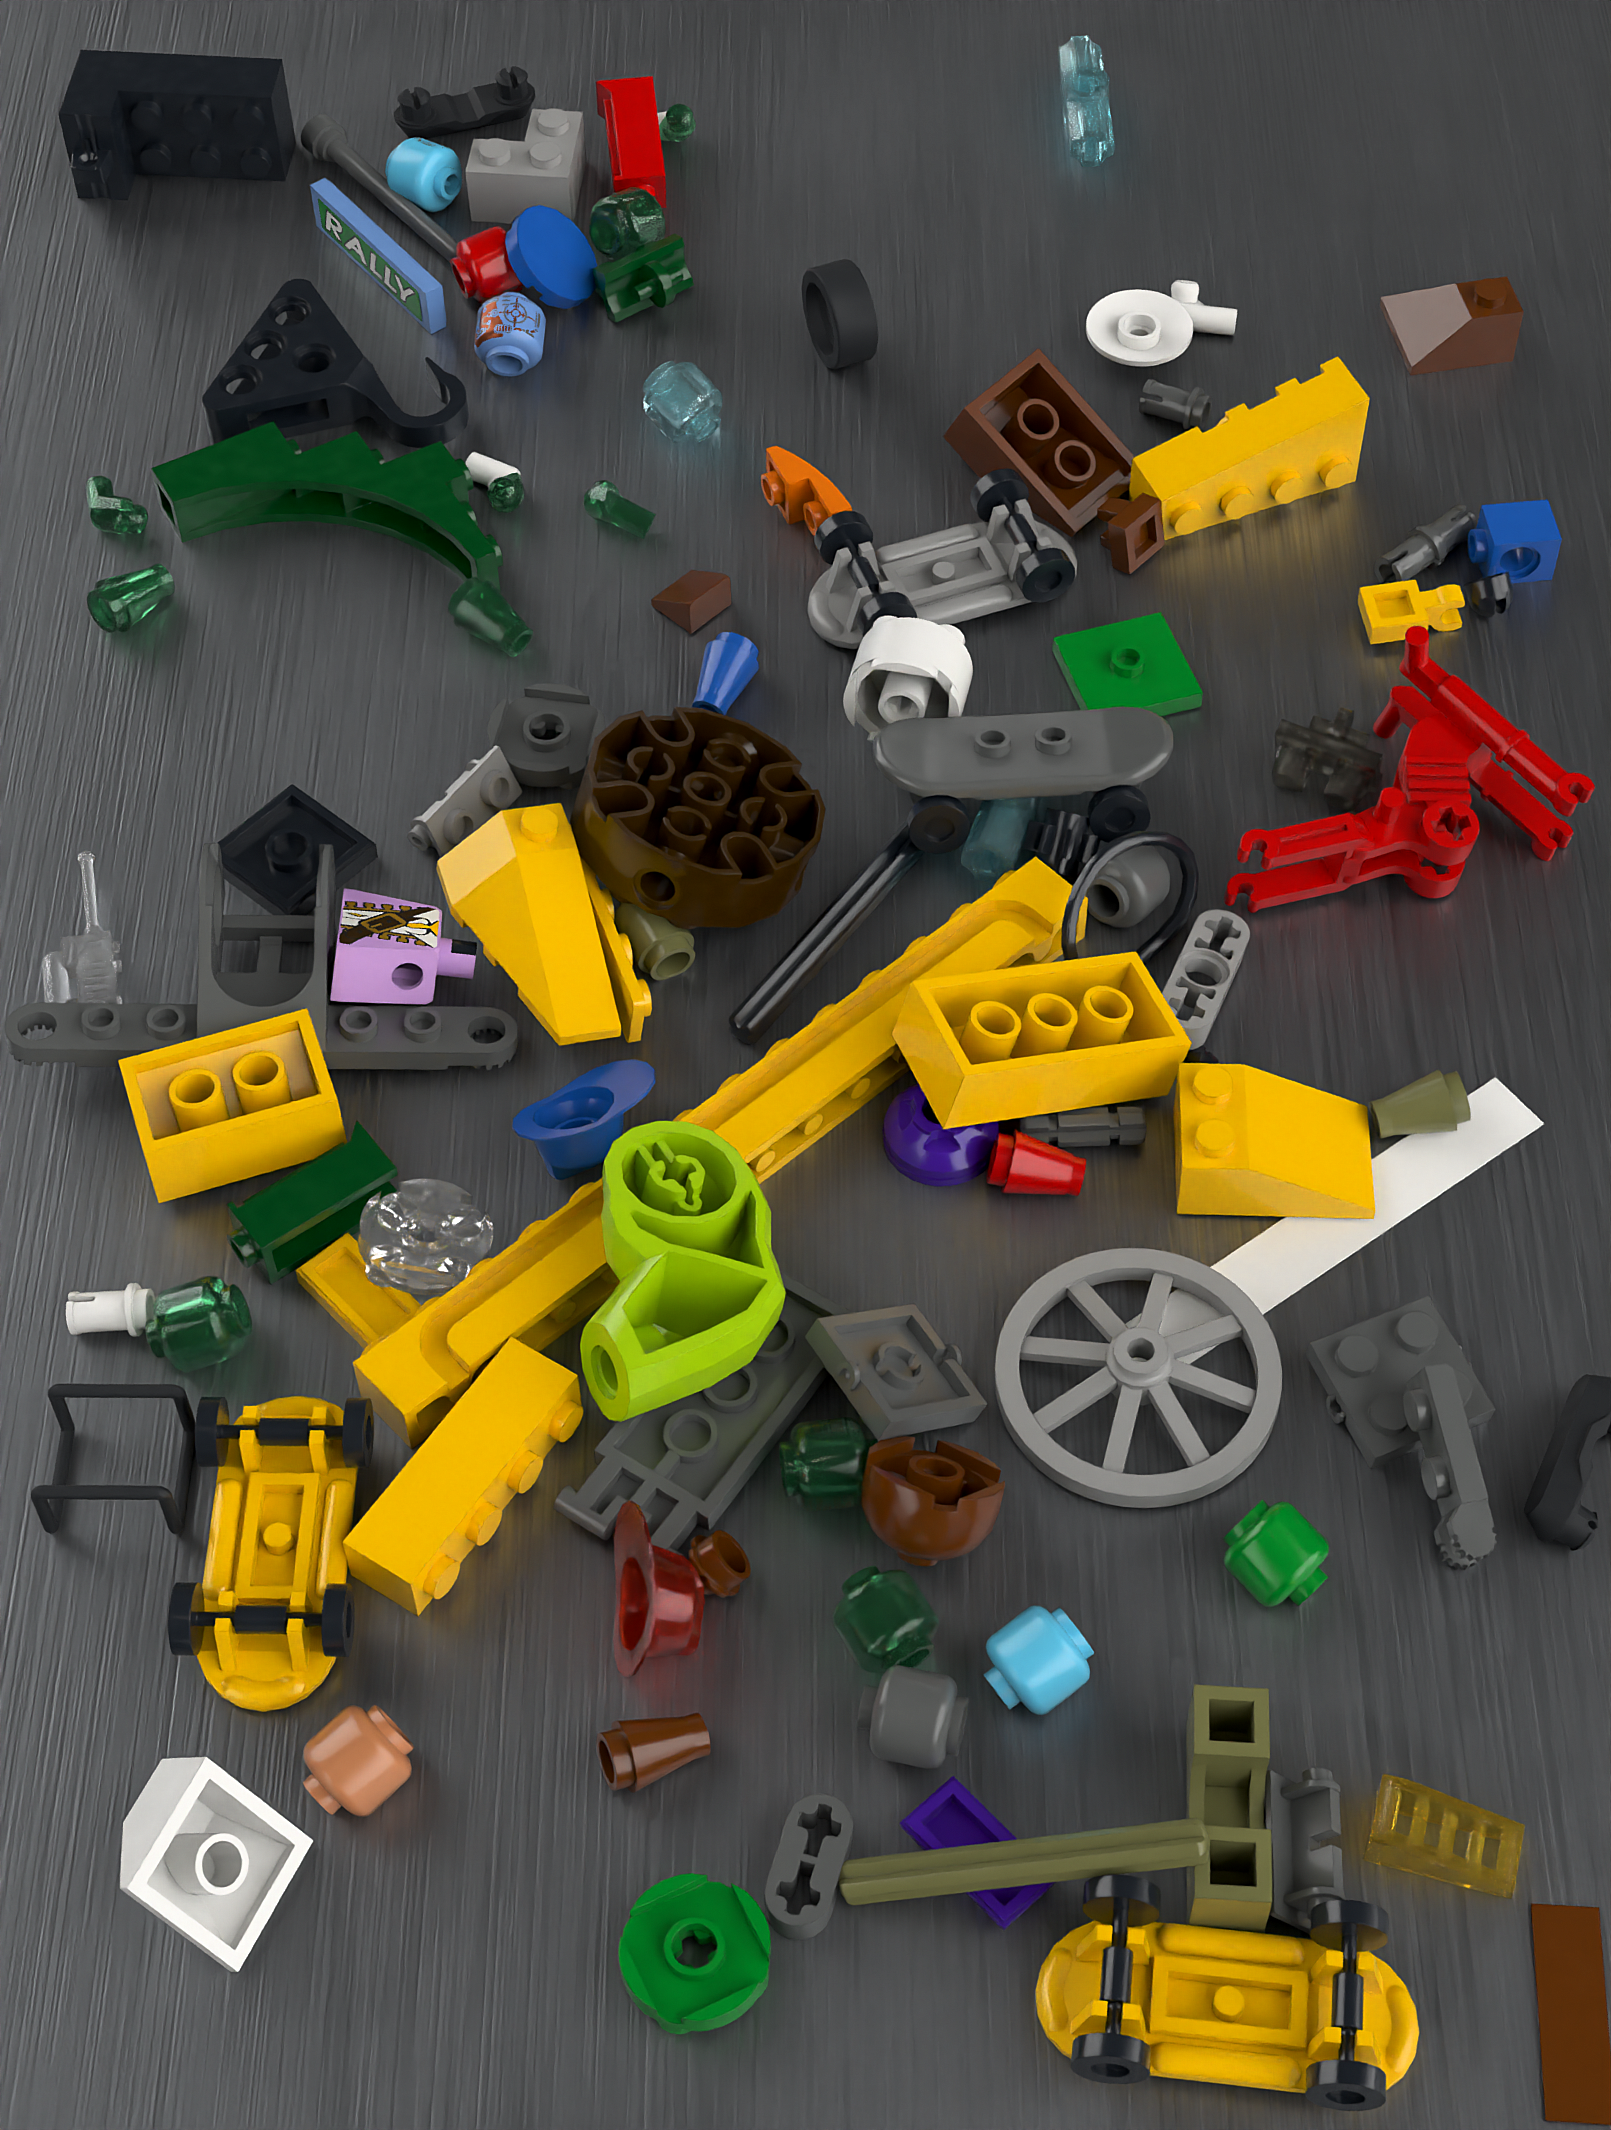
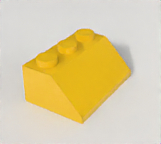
[118,1008,347,1203]

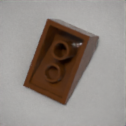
[943,348,1135,537]

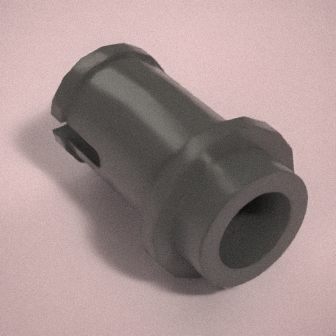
[1139,379,1212,431]

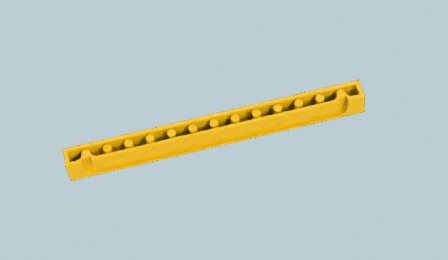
[353,856,1088,1449]

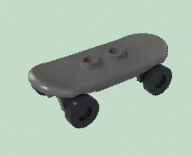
[872,707,1173,854]

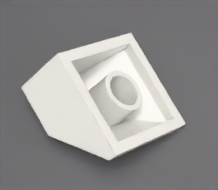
[120,1757,313,1972]

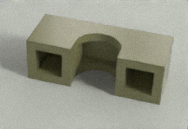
[1186,1684,1272,1933]

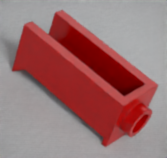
[596,76,666,212]

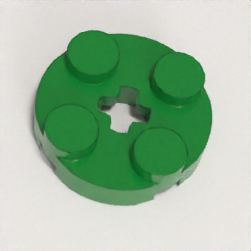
[618,1873,771,2035]

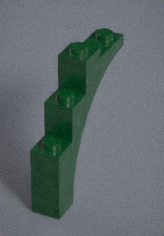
[151,422,503,600]

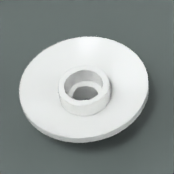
[1086,289,1193,366]

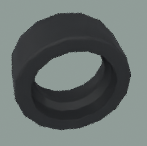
[801,259,878,369]

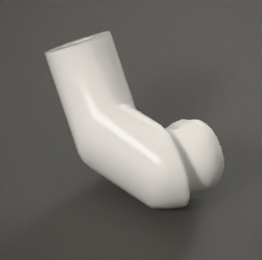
[1171,280,1237,336]

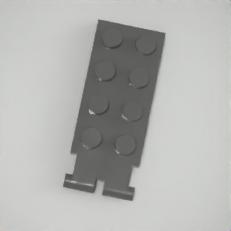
[554,1272,853,1580]

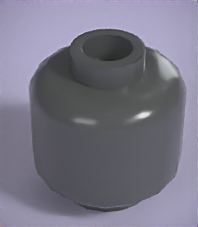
[1085,846,1170,928]
[857,1665,968,1769]

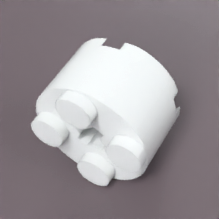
[843,616,973,743]

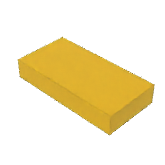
[295,1232,421,1349]

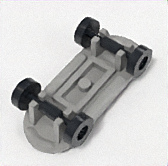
[808,468,1077,649]

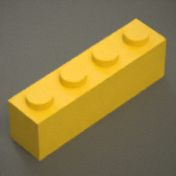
[342,1337,584,1616]

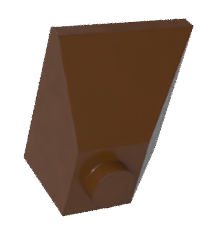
[1380,276,1524,376]

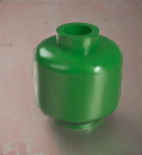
[1222,1499,1329,1607]

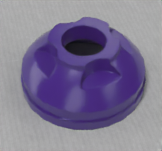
[882,1083,999,1187]

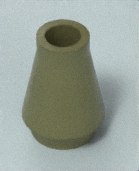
[1369,1069,1471,1139]

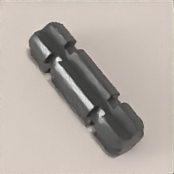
[1019,1106,1147,1147]

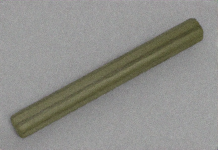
[839,1818,1210,1905]

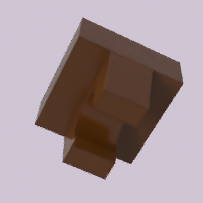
[1097,493,1165,575]

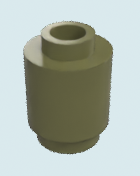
[614,902,696,981]

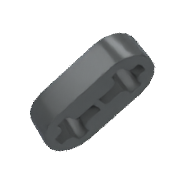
[764,1793,853,1940]

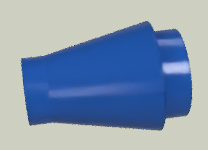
[692,632,759,715]

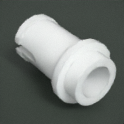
[66,1283,156,1337]

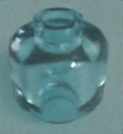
[643,361,723,443]

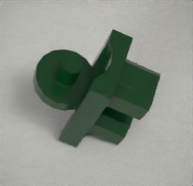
[592,233,694,323]

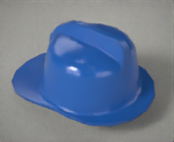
[512,1059,655,1180]

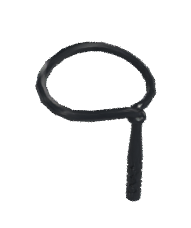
[1061,831,1223,1064]

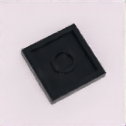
[218,784,378,916]

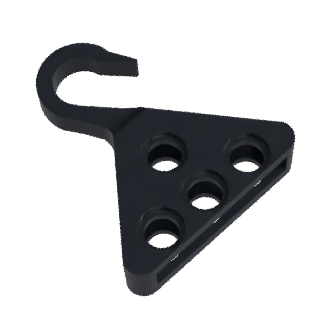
[202,279,469,448]

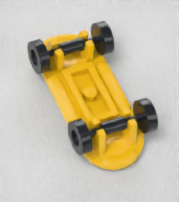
[168,1396,374,1712]
[1035,1874,1419,2111]

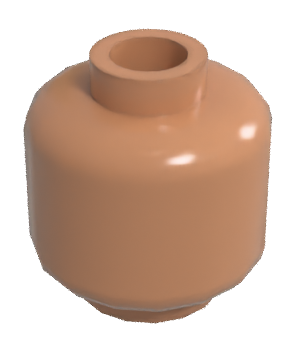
[303,1705,414,1817]

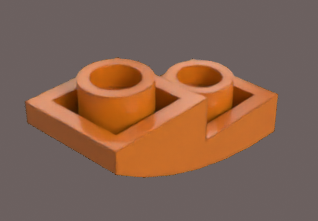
[761,446,852,536]

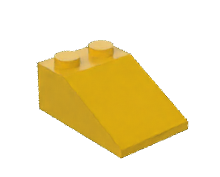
[1173,1063,1375,1219]

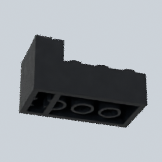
[58,50,296,200]

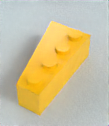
[1128,356,1370,540]

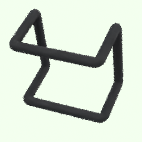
[31,1384,196,1534]

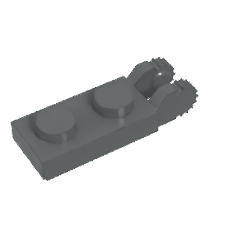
[1403,1362,1497,1570]

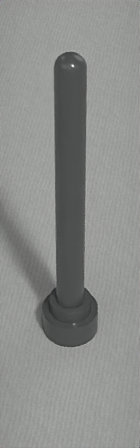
[301,114,459,262]

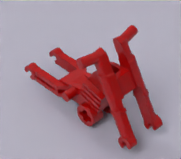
[1224,626,1595,913]

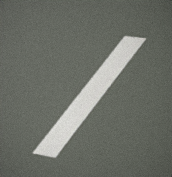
[1125,1077,1544,1364]

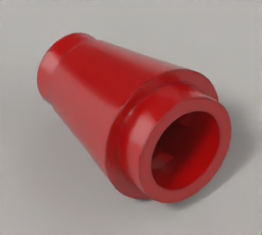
[987,1130,1086,1196]

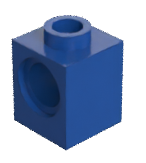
[1468,499,1562,583]

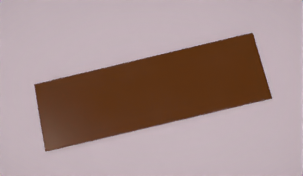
[1531,1903,1611,2125]

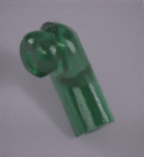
[85,476,148,535]
[583,480,656,539]

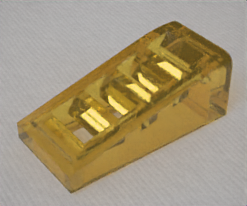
[1363,1773,1525,1899]

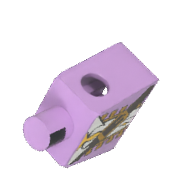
[330,888,477,1005]

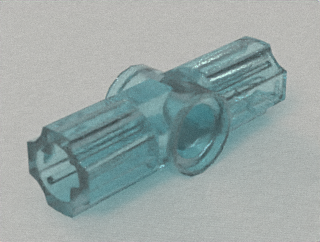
[1058,36,1115,167]
[961,797,1042,884]

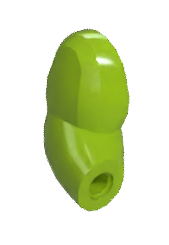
[580,1121,786,1422]

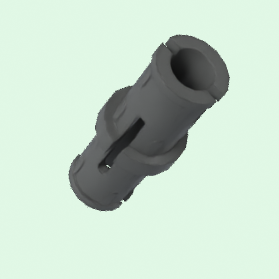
[1374,504,1478,584]

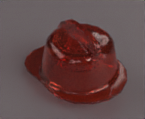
[613,1500,705,1677]

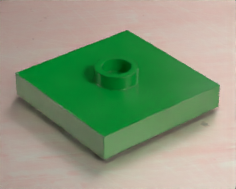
[1052,612,1203,716]

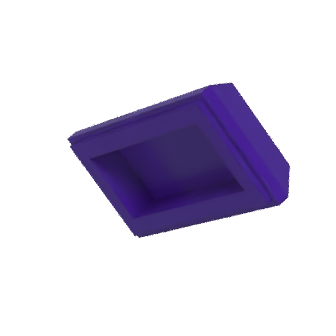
[899,1776,1057,1931]

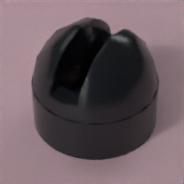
[1464,572,1513,618]

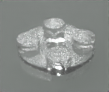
[358,1179,493,1297]

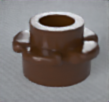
[686,1530,751,1598]

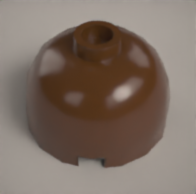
[861,1436,1005,1566]

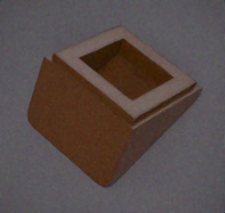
[651,570,731,634]

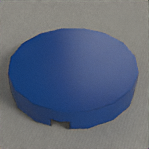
[505,205,597,309]

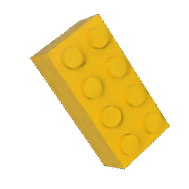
[892,951,1192,1129]

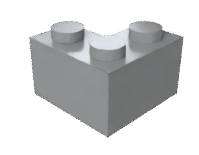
[465,108,587,224]

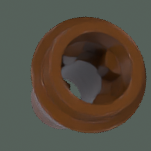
[596,1712,711,1793]

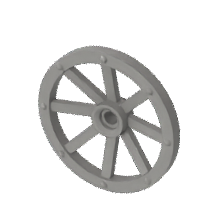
[995,1248,1282,1508]

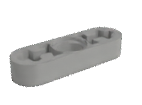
[1162,909,1250,1050]

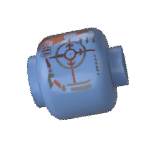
[474,292,546,377]

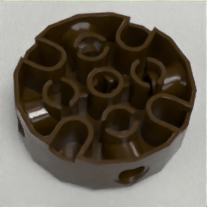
[570,707,826,929]

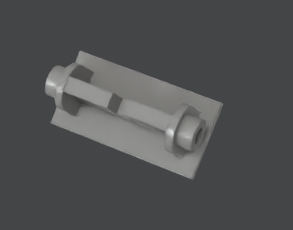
[408,746,522,858]

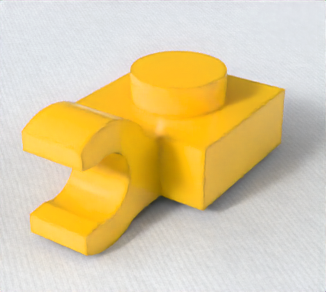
[1358,579,1465,645]

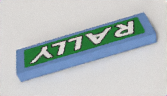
[310,178,447,334]

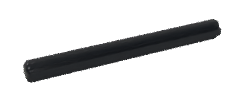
[728,818,925,1045]

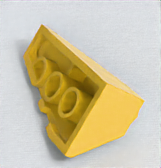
[437,803,621,1046]

